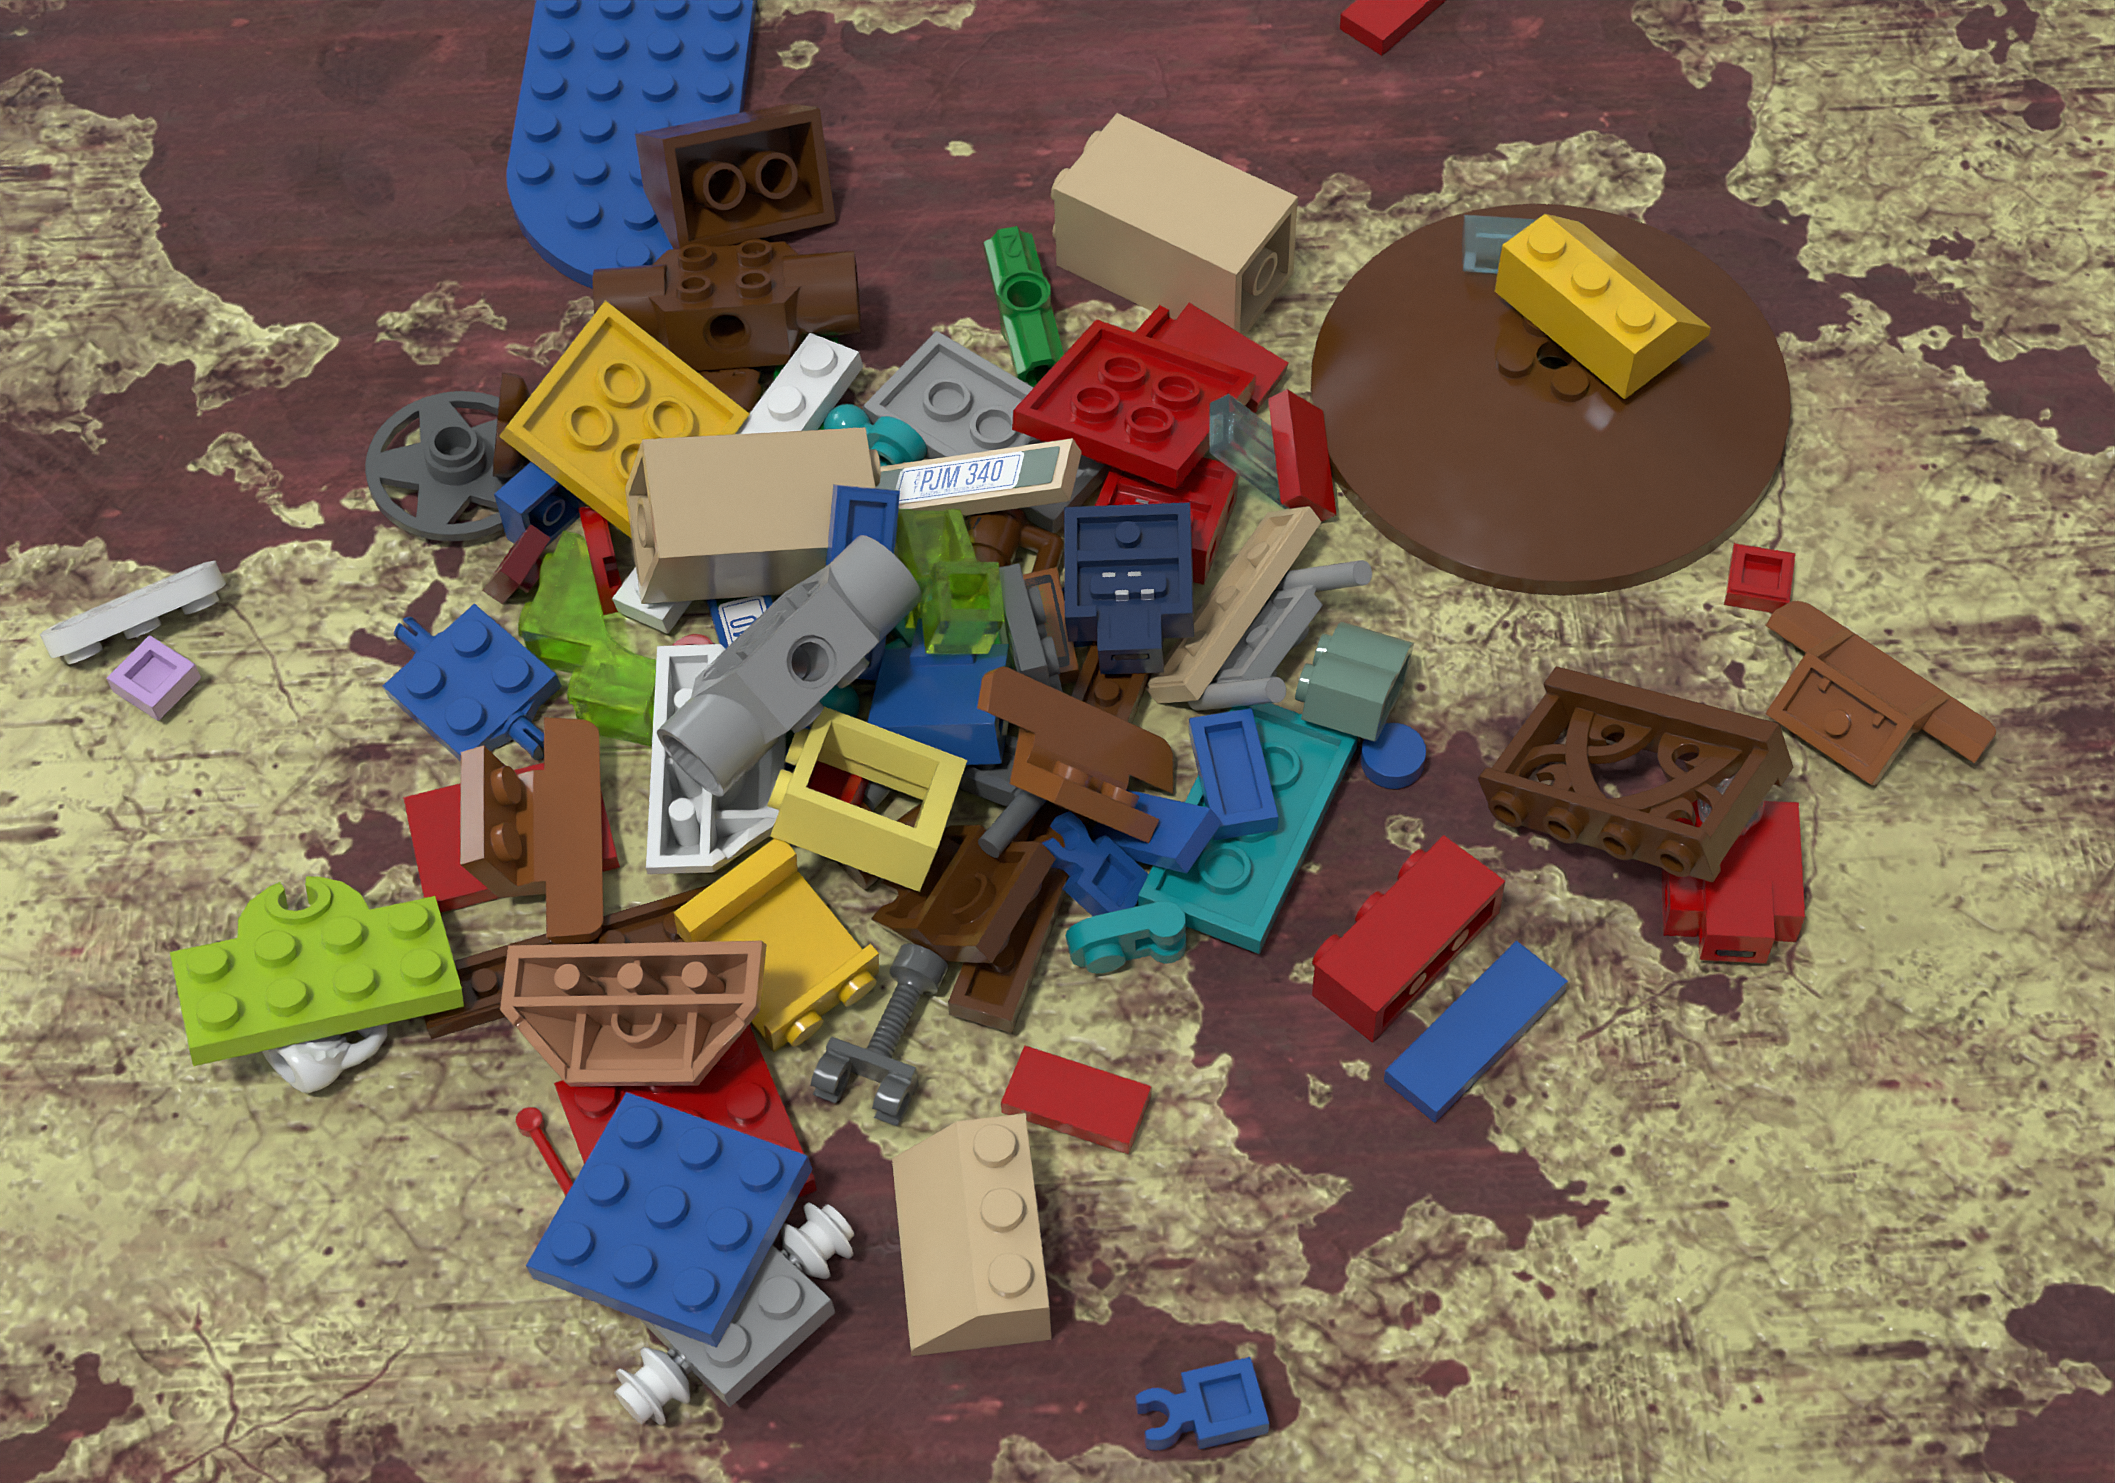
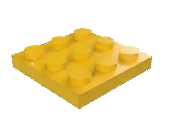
[499,300,749,539]

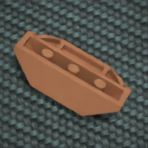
[500,941,767,1086]

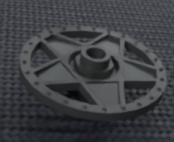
[365,391,512,541]

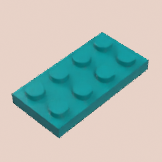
[1138,703,1358,954]

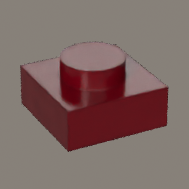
[482,524,551,604]

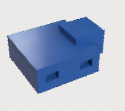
[867,616,1013,765]

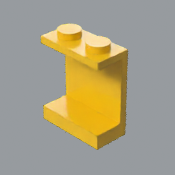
[674,838,879,1052]

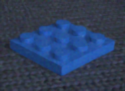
[526,1092,812,1348]

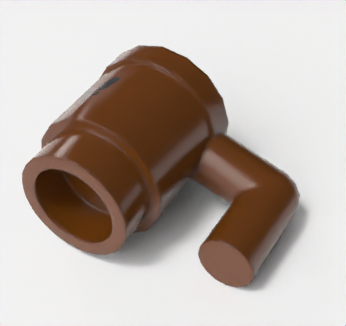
[955,508,1064,586]

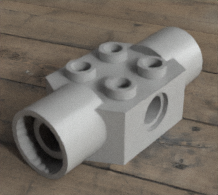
[657,535,922,797]

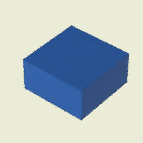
[494,462,586,549]

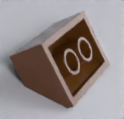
[635,103,836,249]

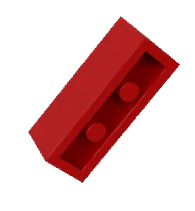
[1312,835,1505,1043]

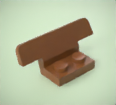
[1765,601,1996,786]
[977,666,1173,843]
[460,717,603,945]

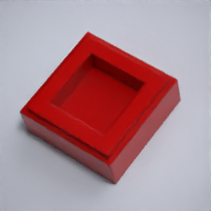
[1724,543,1796,613]

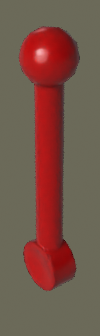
[516,1107,573,1197]

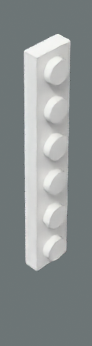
[612,333,863,634]

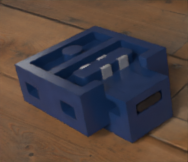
[1064,502,1194,674]

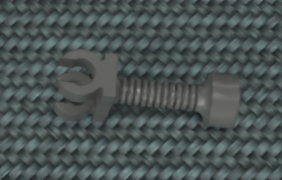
[810,944,948,1126]

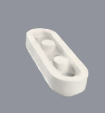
[40,561,226,664]

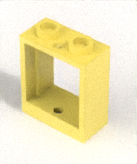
[767,706,967,892]

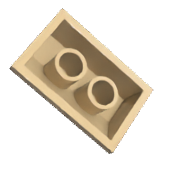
[892,1113,1051,1356]

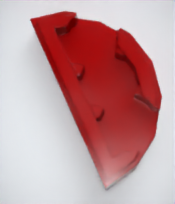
[579,506,622,615]

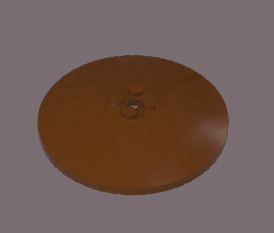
[1310,203,1791,596]

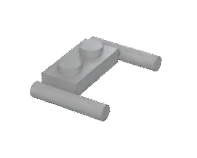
[1188,560,1372,710]

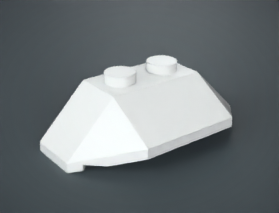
[646,644,786,874]

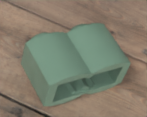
[1295,622,1414,741]

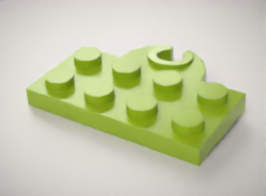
[170,876,464,1067]

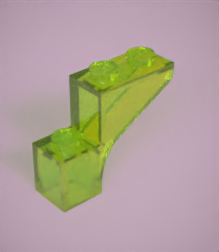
[896,508,1005,654]
[518,531,656,747]

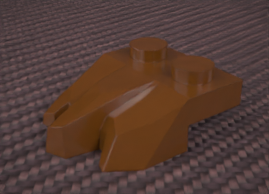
[871,825,1056,963]

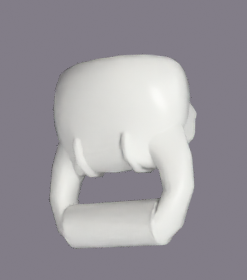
[262,1024,388,1093]

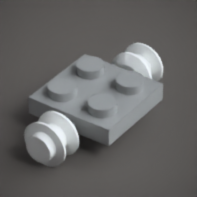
[614,1203,854,1426]

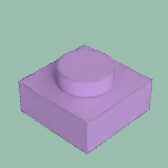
[106,635,201,721]

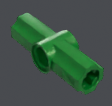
[983,226,1064,388]

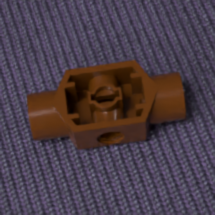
[593,239,861,371]

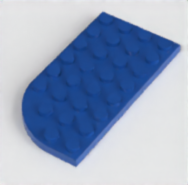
[506,0,757,289]

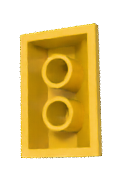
[1495,214,1711,399]

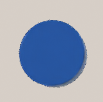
[1361,723,1426,789]

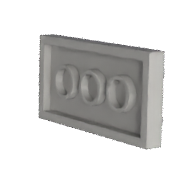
[863,331,1111,533]

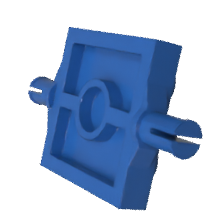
[382,603,562,762]

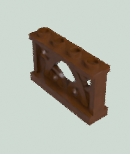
[1478,666,1794,882]

